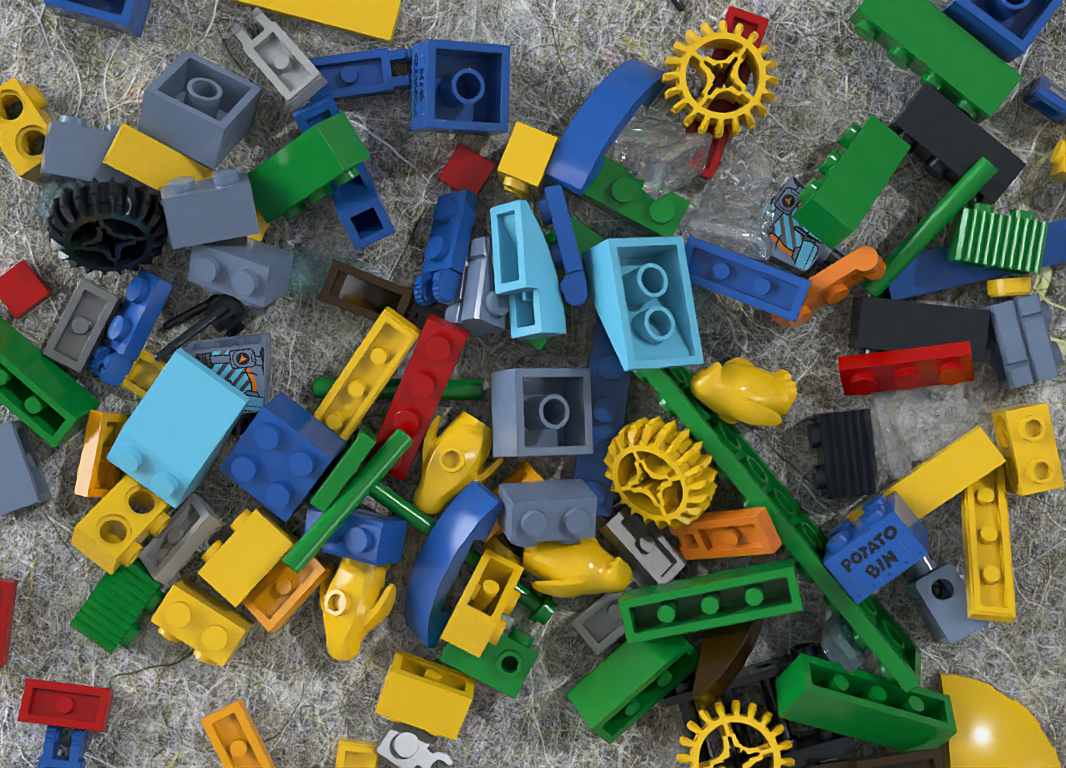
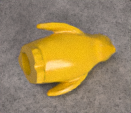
[690,357,797,426]
[413,411,504,516]
[522,538,633,598]
[319,557,396,662]

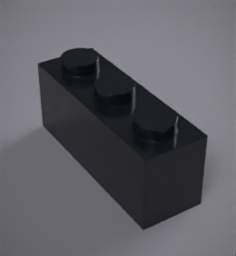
[887,83,1027,205]
[848,296,990,363]

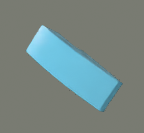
[490,199,567,340]

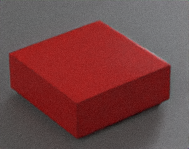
[438,143,496,195]
[0,259,53,319]

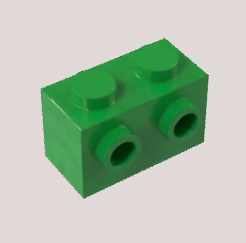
[439,626,539,699]

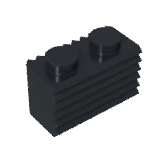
[807,408,879,499]

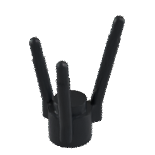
[154,294,249,361]

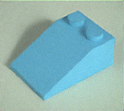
[582,236,704,371]
[106,348,251,509]

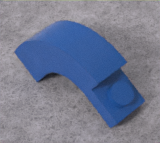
[292,94,396,251]

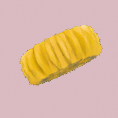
[662,20,779,139]
[603,416,718,530]
[676,700,795,768]

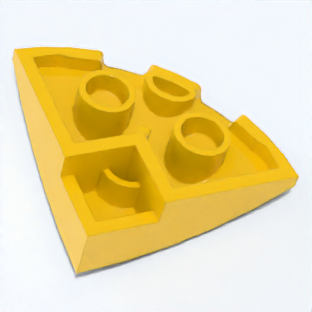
[938,673,1061,768]

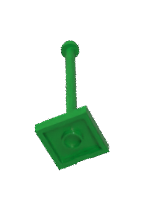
[310,423,557,625]

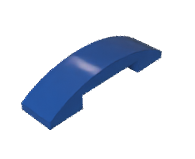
[544,59,666,195]
[405,480,504,648]

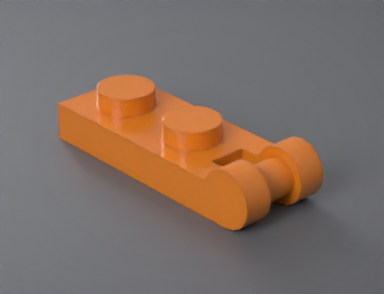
[770,246,886,329]
[667,507,782,560]

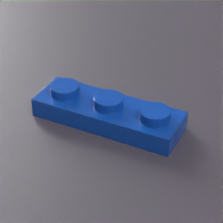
[685,236,813,322]

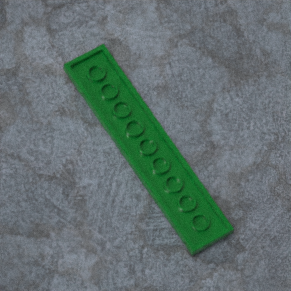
[633,366,921,693]

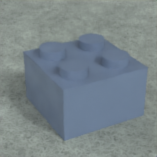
[137,50,263,170]
[490,368,593,457]

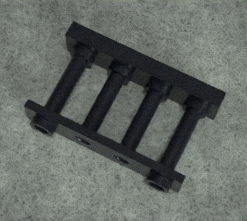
[663,642,857,768]

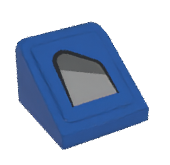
[1023,75,1066,123]

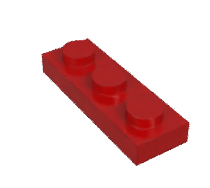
[838,341,975,396]

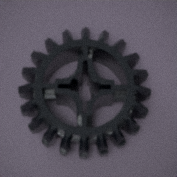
[47,176,168,276]

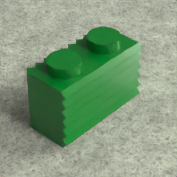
[945,203,1049,276]
[70,557,167,655]

